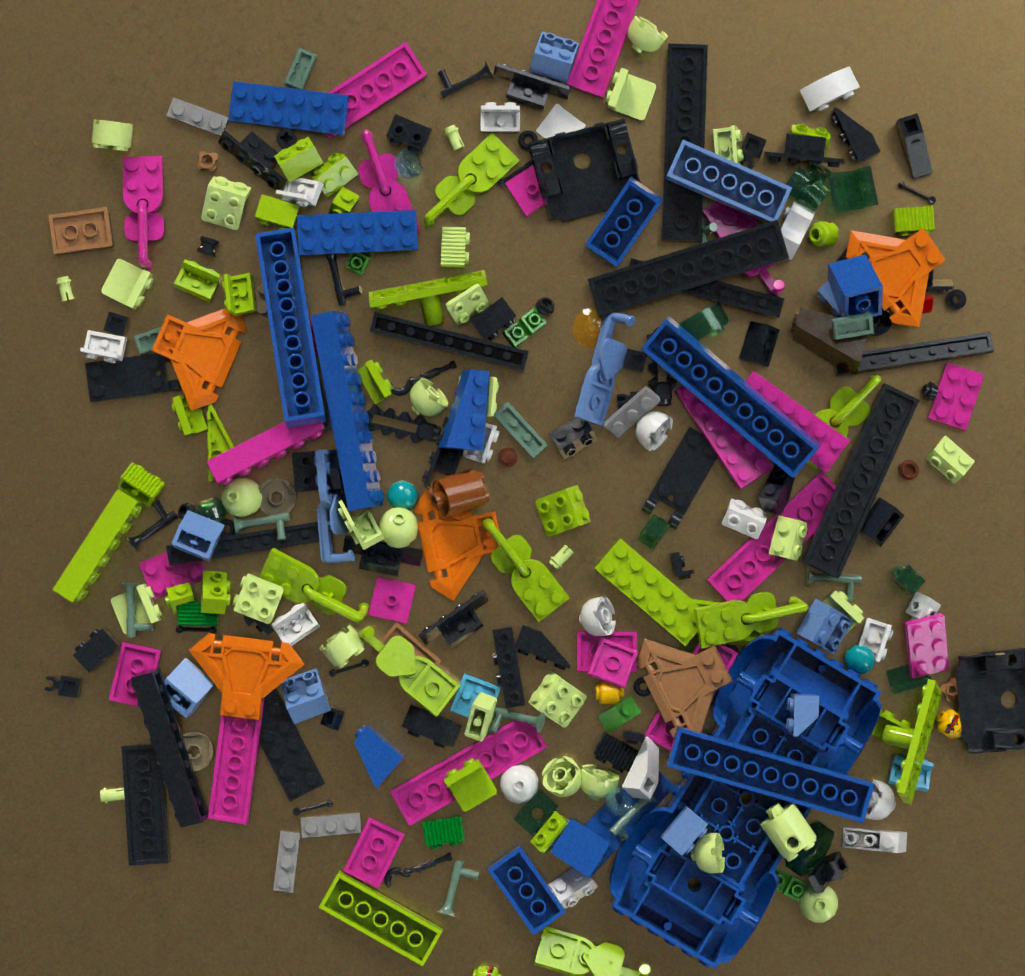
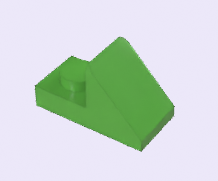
[597,695,641,733]

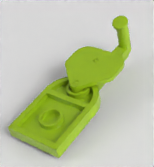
[423,132,520,228]
[807,374,882,471]
[482,518,570,622]
[259,548,370,623]
[694,592,808,649]
[358,626,461,717]
[534,926,651,976]

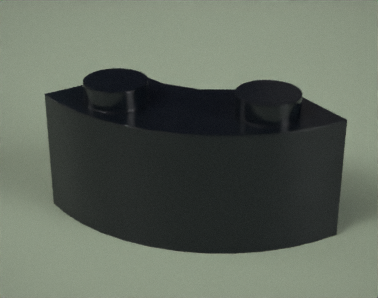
[402,705,462,748]

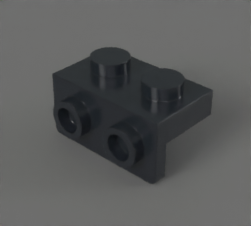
[549,417,597,459]

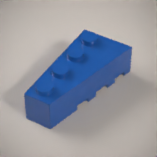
[438,369,489,451]

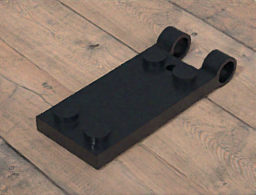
[85,353,182,403]
[641,427,718,530]

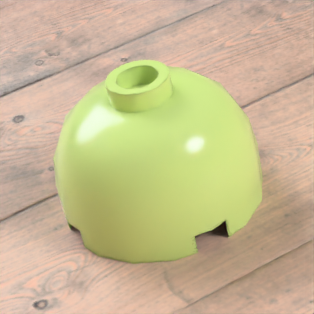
[628,16,668,53]
[410,378,449,417]
[221,478,262,517]
[379,507,418,548]
[542,756,582,797]
[580,764,619,800]
[691,833,725,874]
[798,885,838,923]

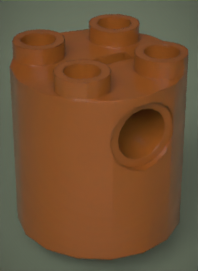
[431,468,489,518]

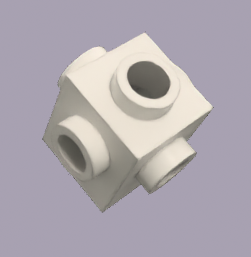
[906,592,941,620]

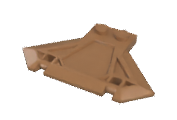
[637,639,733,737]

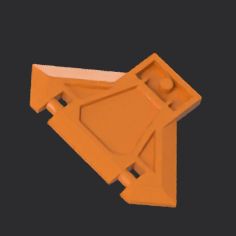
[846,228,946,327]
[151,308,247,411]
[414,487,500,601]
[189,633,305,720]

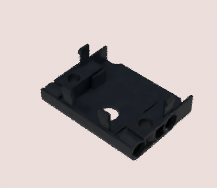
[528,119,641,221]
[955,648,1025,754]

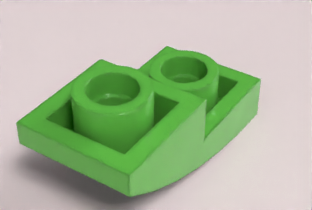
[344,252,374,275]
[502,308,547,347]
[775,868,810,903]

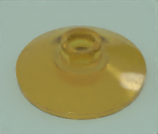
[573,308,604,348]

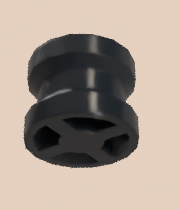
[276,128,297,149]
[197,236,220,257]

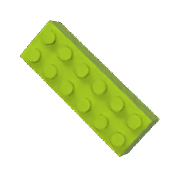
[52,489,143,603]
[594,538,700,647]
[319,870,443,966]

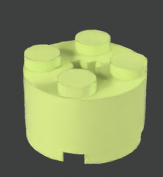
[91,119,133,151]
[319,623,365,669]

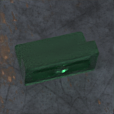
[886,664,932,694]

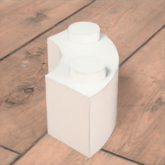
[800,66,860,112]
[781,201,815,260]

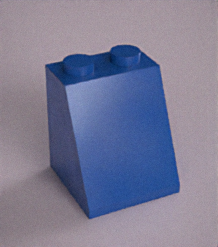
[828,254,883,317]
[354,724,405,788]
[550,818,613,878]

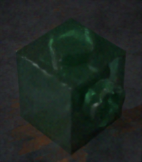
[637,514,670,550]

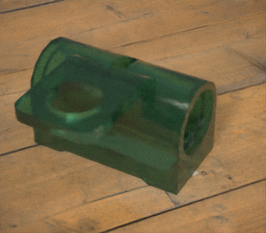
[785,163,831,212]

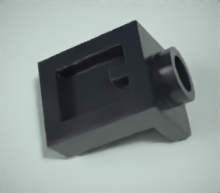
[670,552,695,580]

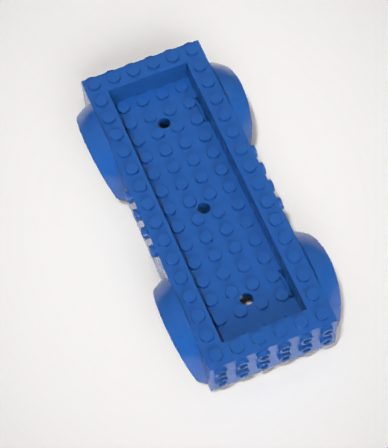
[610,628,882,969]

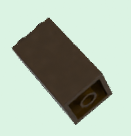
[791,307,868,375]

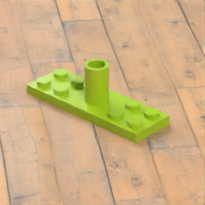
[369,270,488,326]
[882,679,942,805]

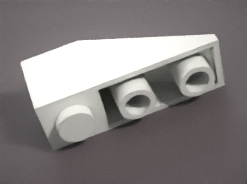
[622,737,659,800]
[842,827,907,853]

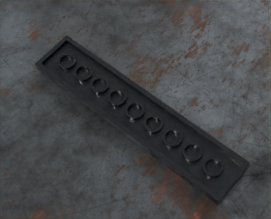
[662,43,708,242]
[588,220,789,317]
[802,383,919,579]

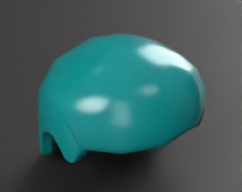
[387,481,419,510]
[845,645,875,674]

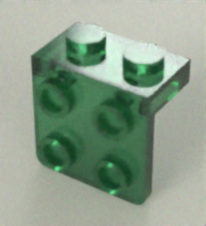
[828,166,879,212]

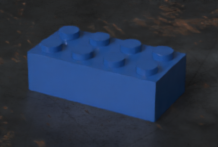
[585,177,664,267]
[487,845,566,935]

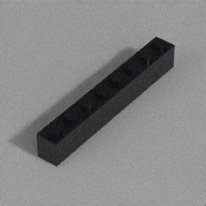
[370,312,529,371]
[131,667,208,828]

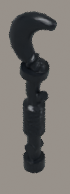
[390,360,457,396]
[384,853,453,888]

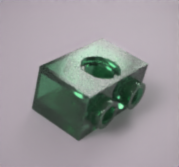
[890,564,926,595]
[514,789,558,835]

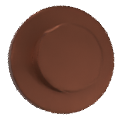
[498,447,518,467]
[899,460,919,480]

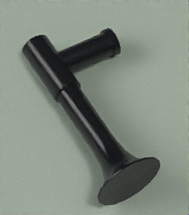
[438,61,494,98]
[322,254,362,305]
[125,500,178,553]

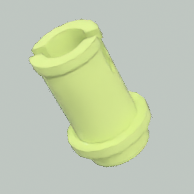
[444,125,465,151]
[56,276,74,302]
[549,545,574,570]
[100,788,125,804]

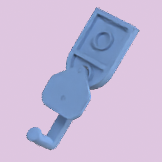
[574,312,635,426]
[314,450,355,564]

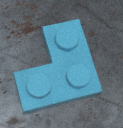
[450,673,501,717]

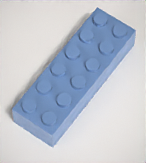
[666,140,792,223]

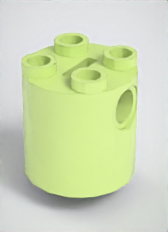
[760,802,817,862]

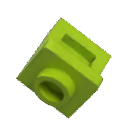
[328,187,360,214]
[165,582,195,614]

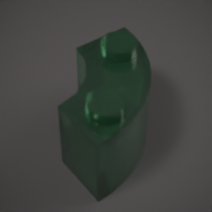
[679,302,730,342]
[785,821,834,877]

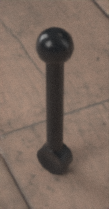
[497,161,533,187]
[898,181,936,204]
[175,626,217,634]
[329,659,369,677]
[293,800,333,816]

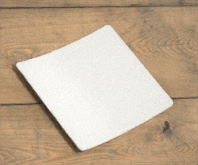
[536,104,586,138]

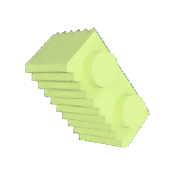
[441,227,470,269]
[464,692,497,741]

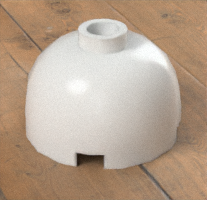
[636,411,673,451]
[579,596,616,636]
[500,764,539,804]
[865,780,896,820]

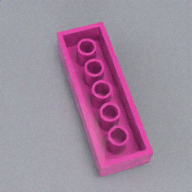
[206,422,325,487]

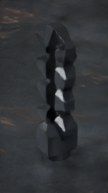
[646,327,677,406]
[366,404,441,443]

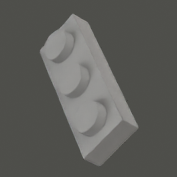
[166,97,229,136]
[604,386,660,438]
[300,812,362,838]
[273,830,301,893]

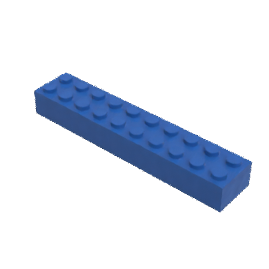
[255,228,326,428]
[311,311,384,511]
[641,316,821,478]
[666,726,875,823]

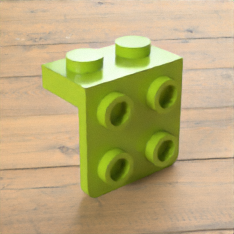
[535,485,591,537]
[444,758,497,812]

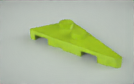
[207,404,234,483]

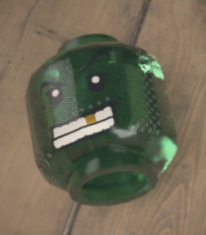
[195,497,226,522]

